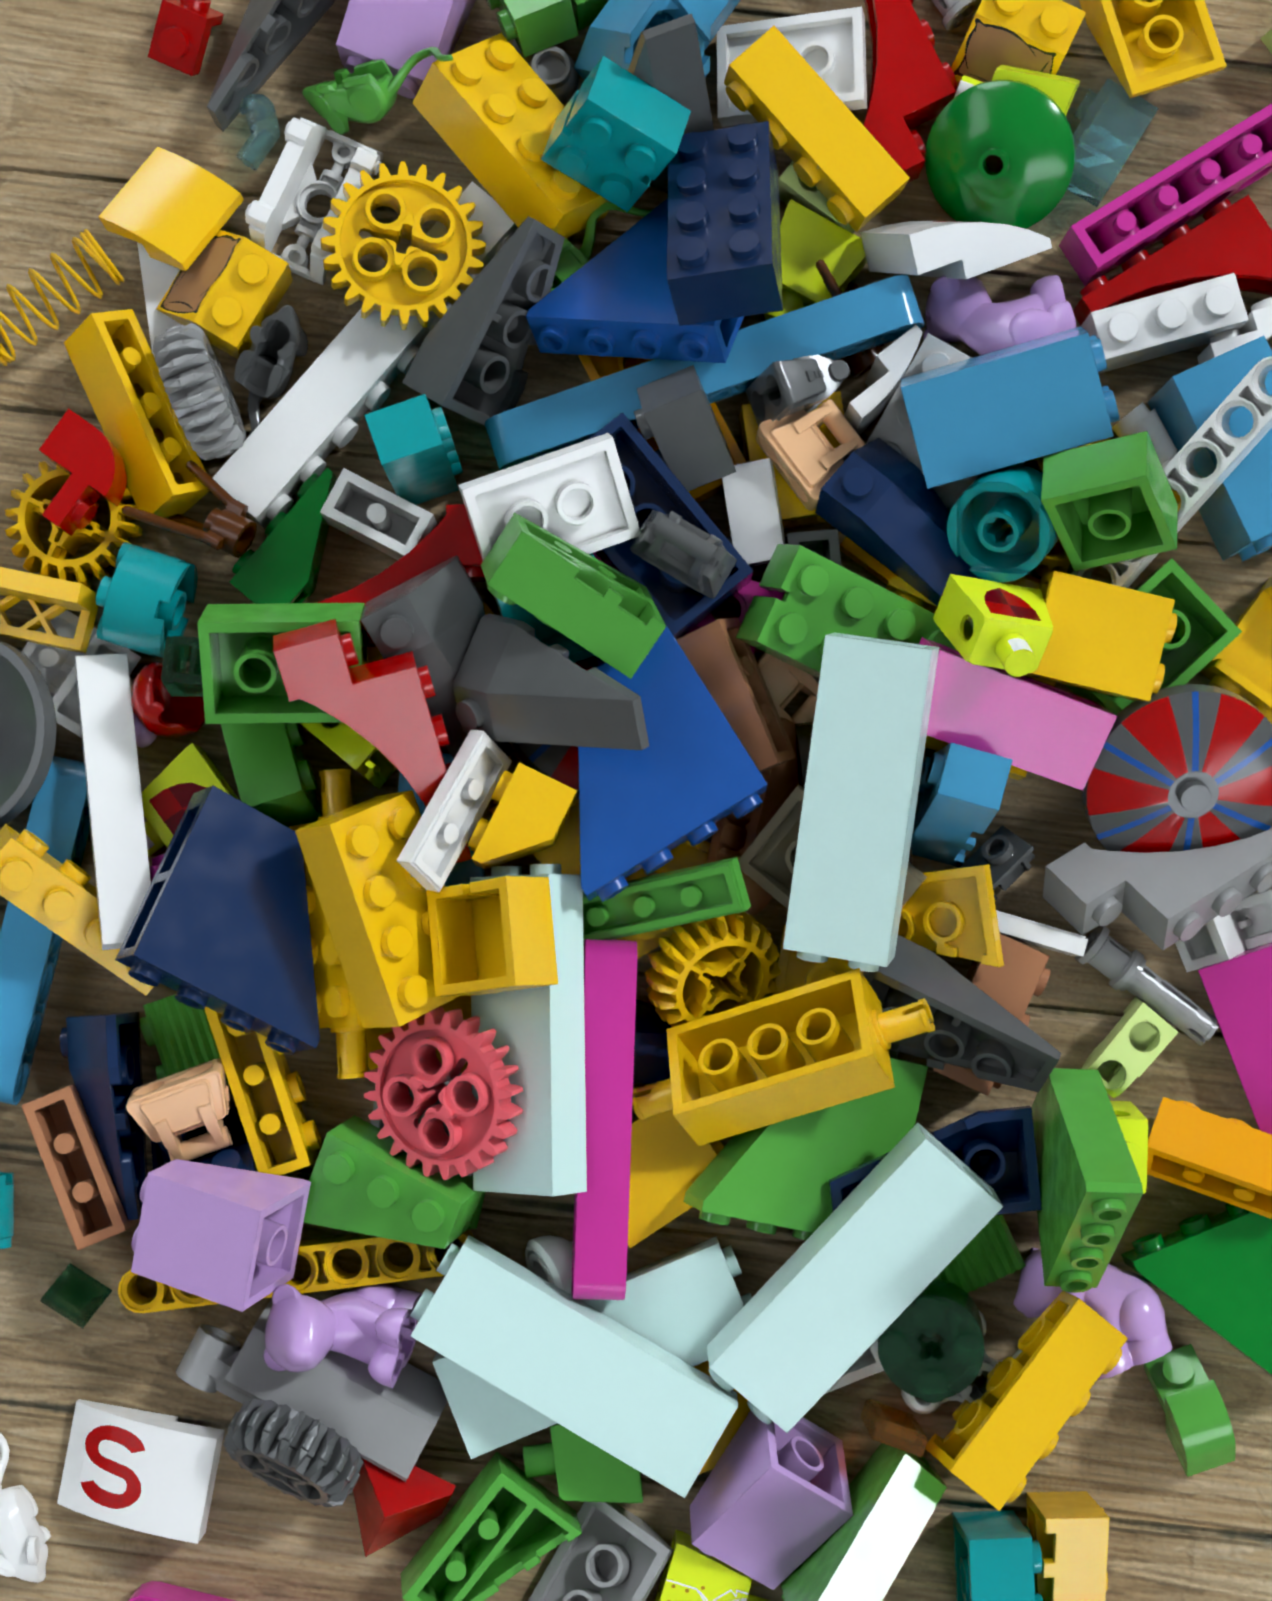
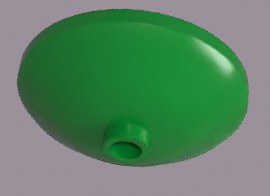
[925,80,1075,229]

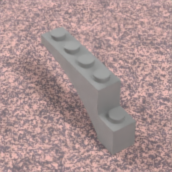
[1043,829,1272,950]

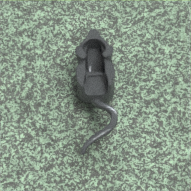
[200,305,308,463]

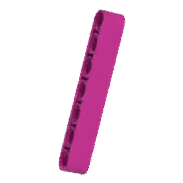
[572,939,637,1300]

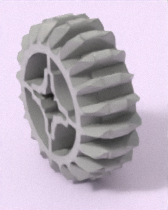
[153,323,246,461]

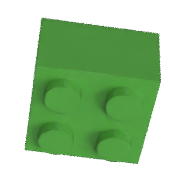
[1041,431,1178,571]

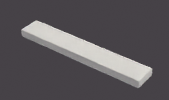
[75,653,151,950]

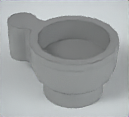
[513,40,579,105]

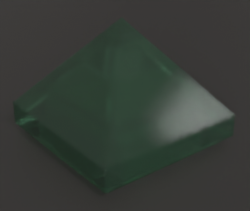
[40,1263,112,1329]

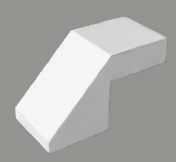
[1175,888,1272,972]

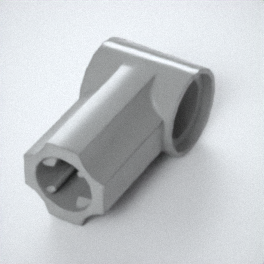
[176,1324,253,1404]

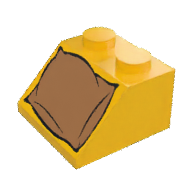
[951,0,1086,86]
[156,230,293,359]

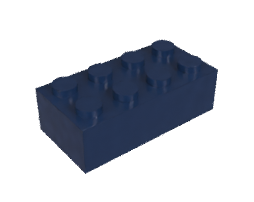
[667,121,783,326]
[589,412,753,639]

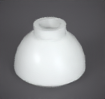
[525,1235,573,1295]

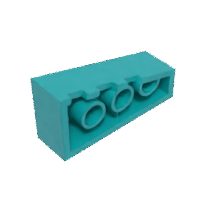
[364,394,463,505]

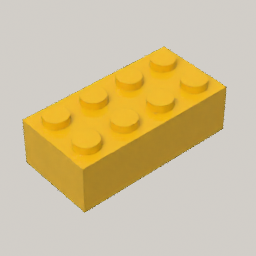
[412,33,610,239]
[295,790,459,1028]

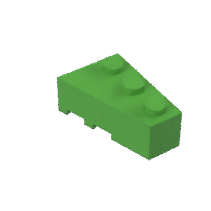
[481,512,666,679]
[221,723,322,828]
[303,1115,483,1249]
[400,1452,582,1601]

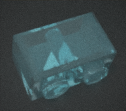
[1067,78,1159,207]

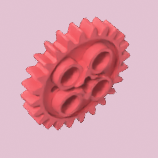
[364,1006,523,1180]

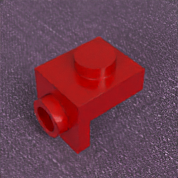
[148,0,224,76]

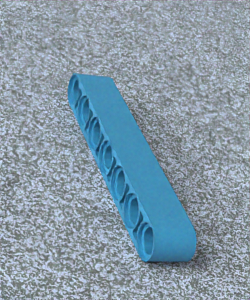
[0,755,90,1105]

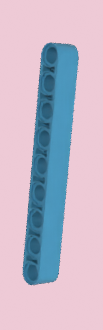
[485,275,925,471]

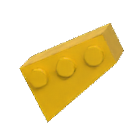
[1026,1491,1110,1601]

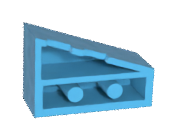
[911,742,1012,868]

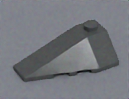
[207,0,336,132]
[628,14,714,193]
[402,216,565,426]
[361,555,512,758]
[452,613,649,750]
[862,935,1061,1092]

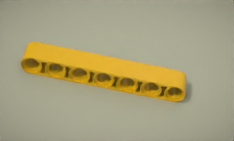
[118,1229,473,1313]

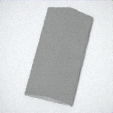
[224,1298,447,1482]
[528,1502,674,1601]

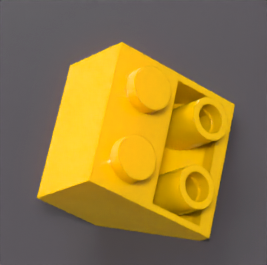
[468,762,577,870]

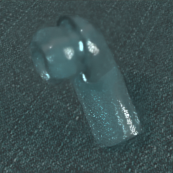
[236,94,281,171]

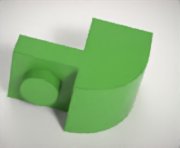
[1144,1344,1236,1477]

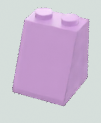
[336,0,475,99]
[131,1159,311,1312]
[690,1410,853,1590]

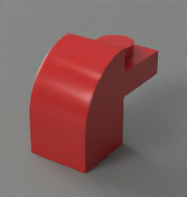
[39,408,127,536]

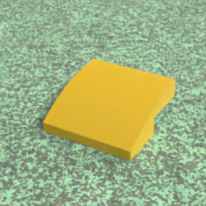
[98,147,244,271]

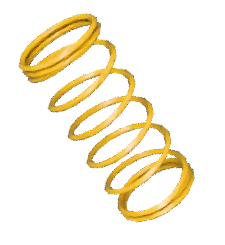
[0,229,124,366]

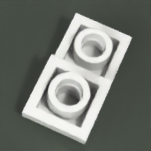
[1197,297,1272,364]

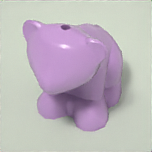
[924,275,1076,355]
[1013,1247,1173,1380]
[263,1283,422,1388]

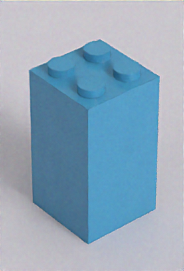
[900,326,1120,489]
[1147,335,1272,562]

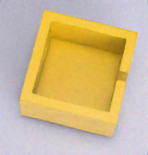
[426,876,558,997]

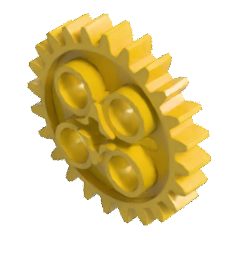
[321,161,486,330]

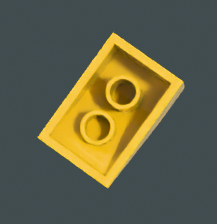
[1079,0,1227,99]

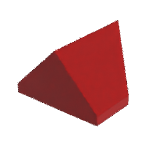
[353,1458,456,1557]

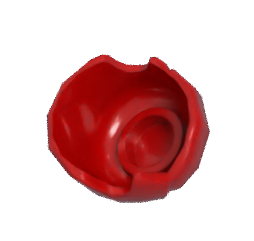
[131,662,205,738]

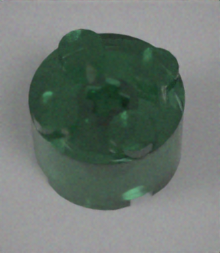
[878,1279,985,1403]

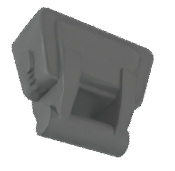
[746,355,850,427]
[630,510,737,599]

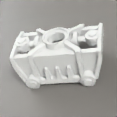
[245,117,383,285]

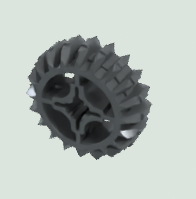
[223,1399,364,1507]

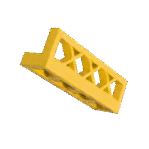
[0,567,99,654]

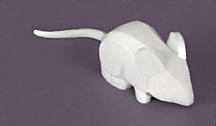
[0,1433,51,1583]

